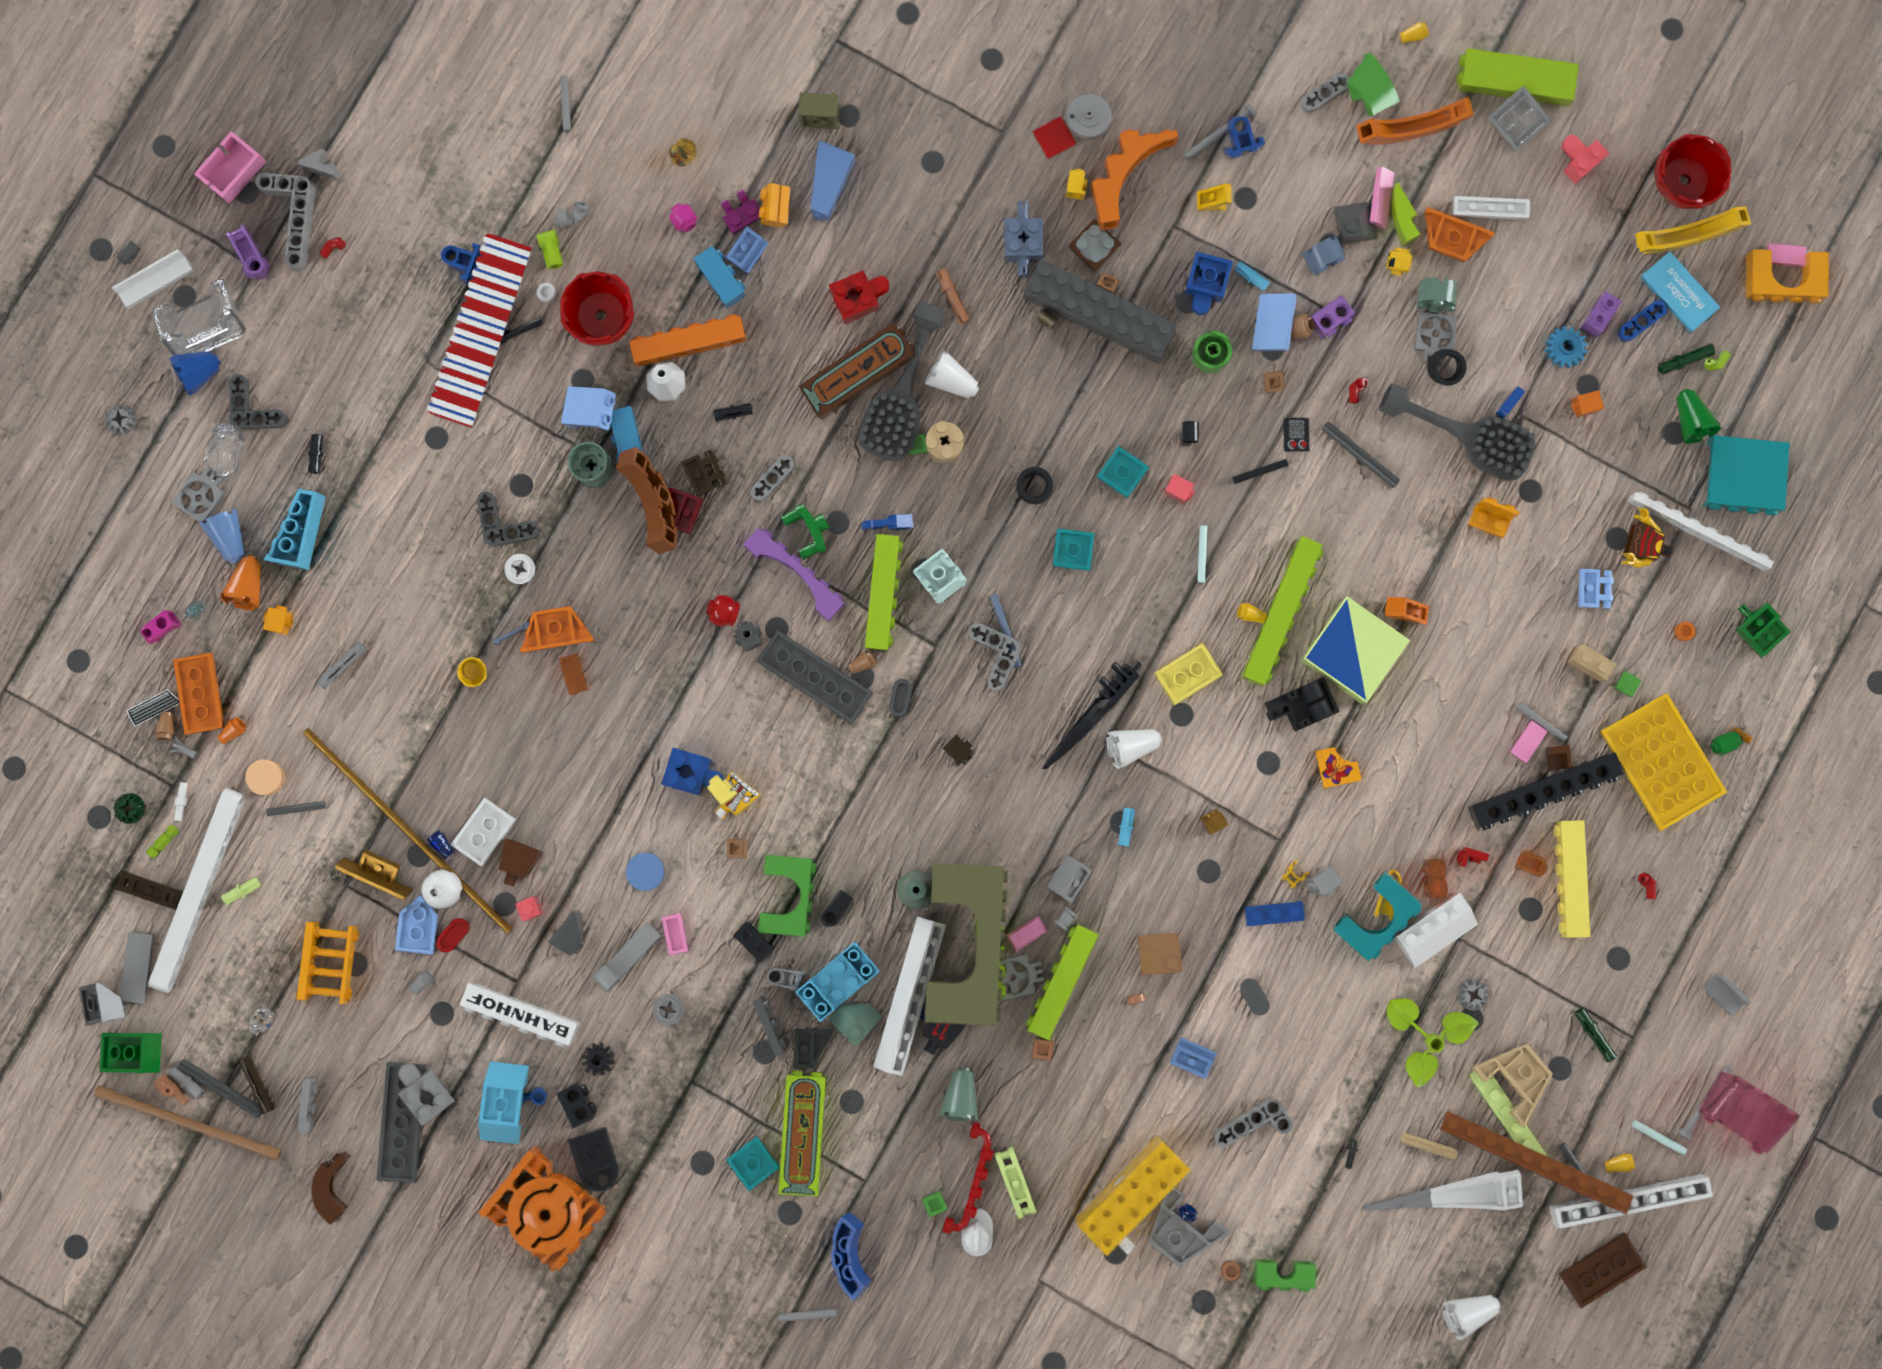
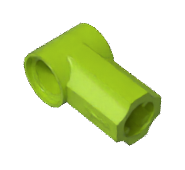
[536,229,564,270]

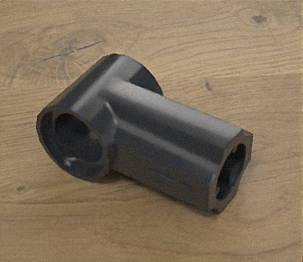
[1179,421,1199,446]
[821,890,854,927]

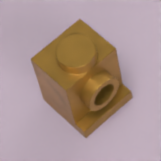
[1200,809,1229,835]

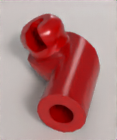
[319,237,346,259]
[1638,873,1657,899]

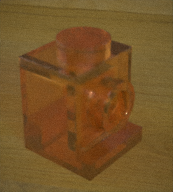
[1514,850,1548,877]

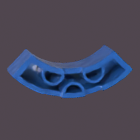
[831,1212,872,1301]

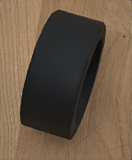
[1428,349,1467,386]
[1016,467,1053,504]

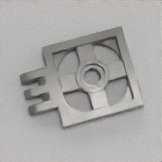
[1414,312,1457,366]
[171,466,226,523]
[1001,954,1046,1000]

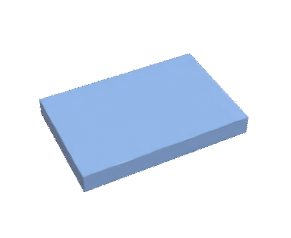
[1252,293,1297,351]

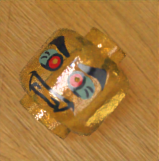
[669,138,697,167]

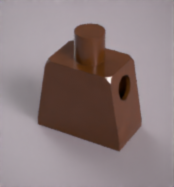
[499,838,543,887]

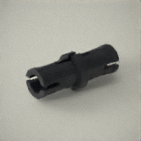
[713,402,753,422]
[308,434,324,474]

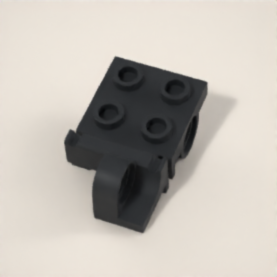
[1264,677,1340,732]

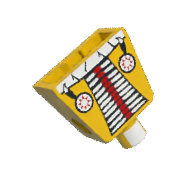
[715,771,761,819]

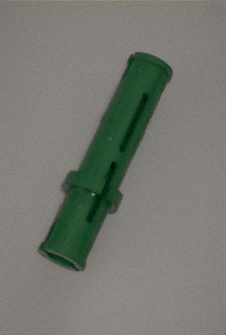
[1658,343,1716,375]
[1574,1007,1617,1063]

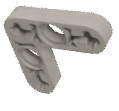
[969,623,1022,691]

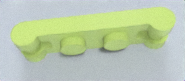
[994,1146,1037,1220]

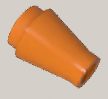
[217,717,247,744]

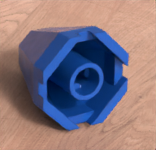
[169,351,221,396]

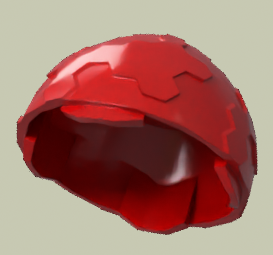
[1655,133,1732,210]
[560,271,635,346]

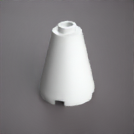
[925,351,979,399]
[1106,729,1162,769]
[1442,1295,1500,1340]

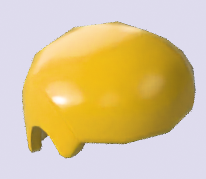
[457,657,487,687]

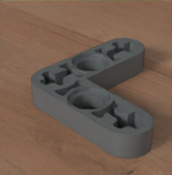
[229,374,288,430]
[477,492,540,547]

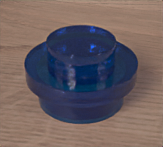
[1179,1204,1198,1222]

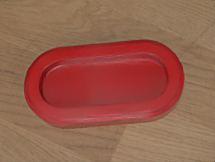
[436,918,470,953]

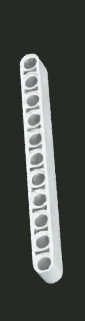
[148,788,245,994]

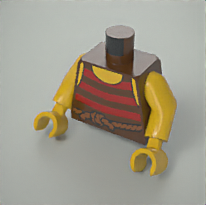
[1621,508,1673,568]

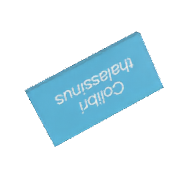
[1640,251,1720,333]

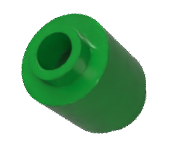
[1710,731,1742,756]

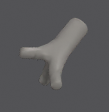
[170,734,197,759]

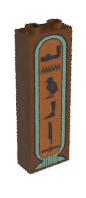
[798,323,916,420]

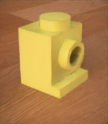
[707,775,738,806]

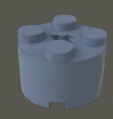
[1301,235,1346,276]

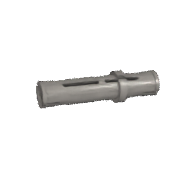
[316,641,367,689]

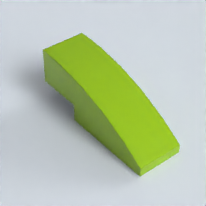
[1391,182,1420,247]

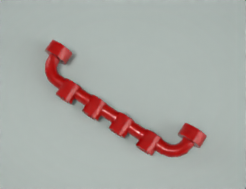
[942,1122,994,1235]

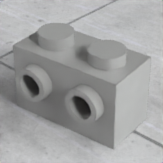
[1306,867,1342,897]

